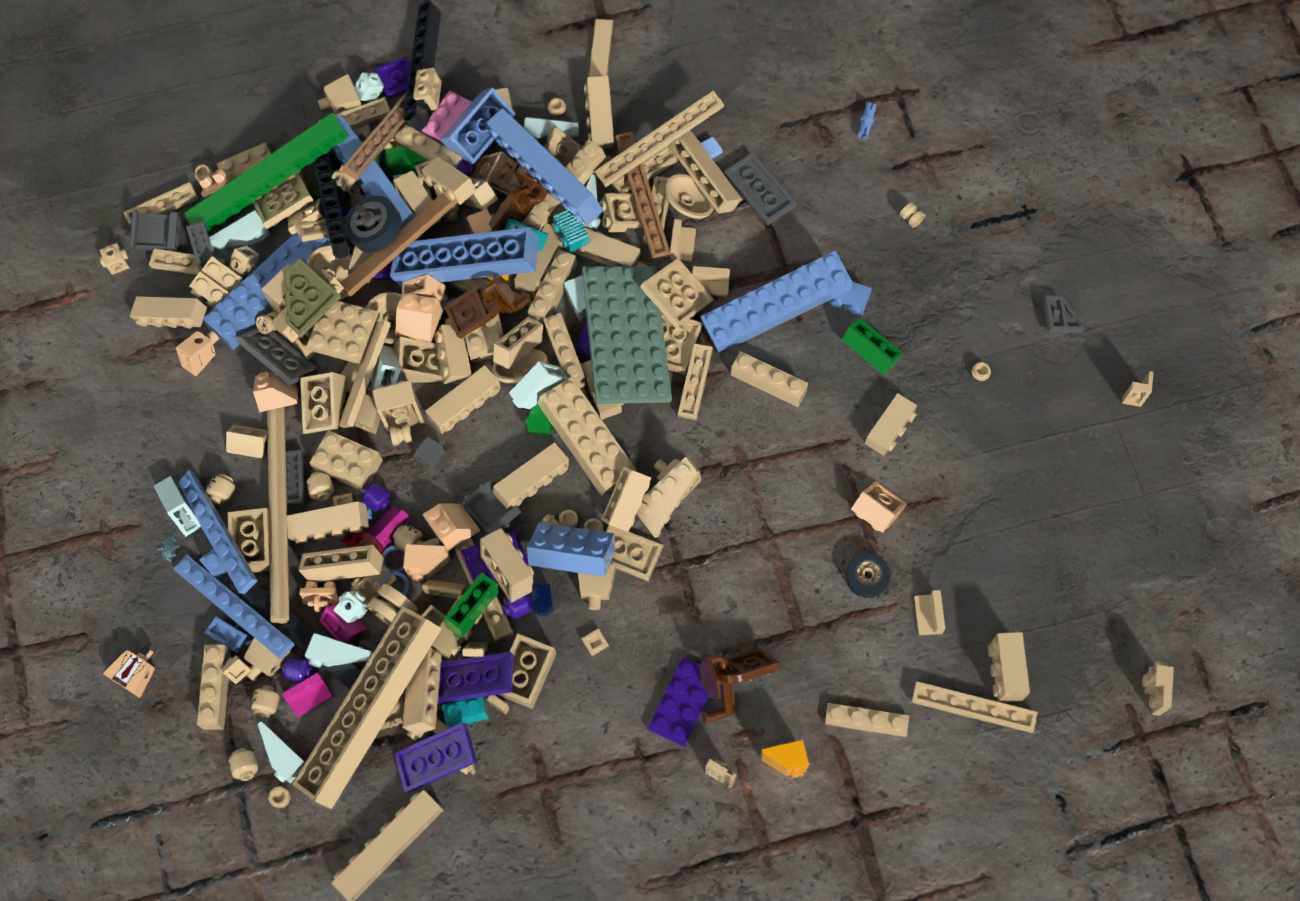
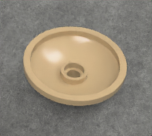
[665,174,714,219]
[306,246,352,301]
[366,292,402,344]
[492,349,548,384]

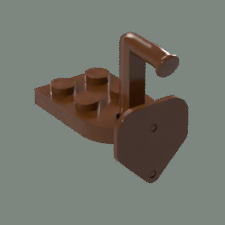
[489,160,549,231]
[444,274,534,339]
[699,648,781,724]

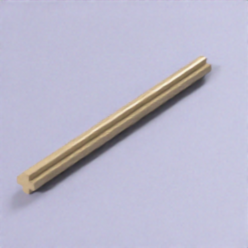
[267,407,289,624]

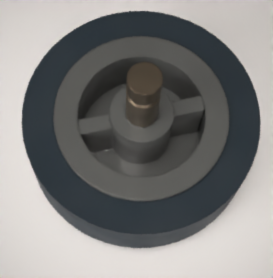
[344,196,402,252]

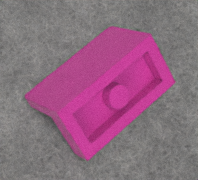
[368,506,411,548]
[319,602,367,645]
[282,673,332,718]

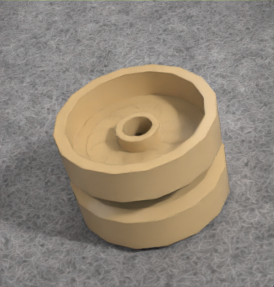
[366,583,418,626]

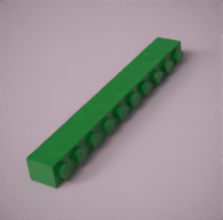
[184,112,349,233]

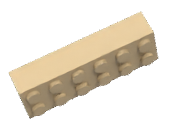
[537,377,637,496]

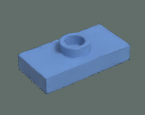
[204,616,249,654]

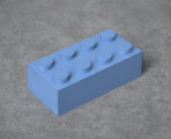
[527,522,615,577]

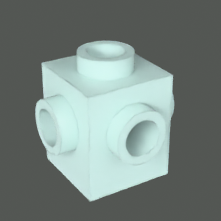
[354,73,384,101]
[334,591,369,623]

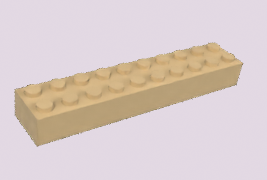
[292,606,442,809]

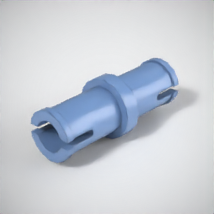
[858,102,877,139]

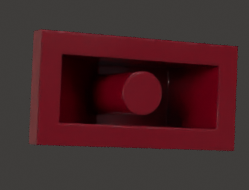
[341,531,384,554]

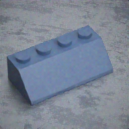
[440,87,515,164]

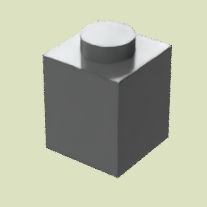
[414,436,445,470]

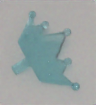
[157,533,179,566]

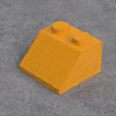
[760,740,809,778]

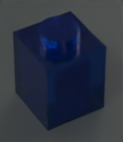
[531,584,554,616]

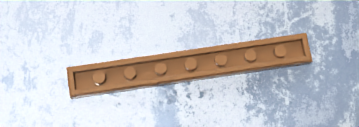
[341,92,407,180]
[615,132,671,261]
[340,193,457,297]

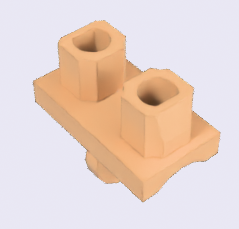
[199,169,235,197]
[299,582,339,612]

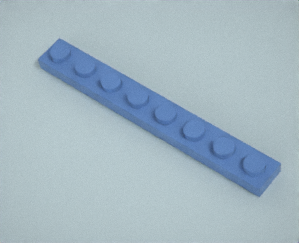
[176,470,258,594]
[173,555,295,660]

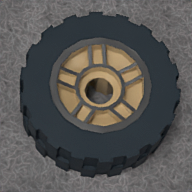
[845,552,891,598]

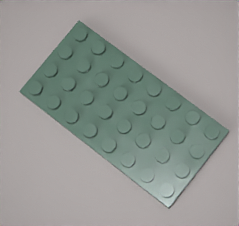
[582,266,672,404]

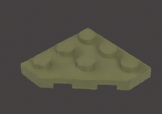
[286,258,341,337]

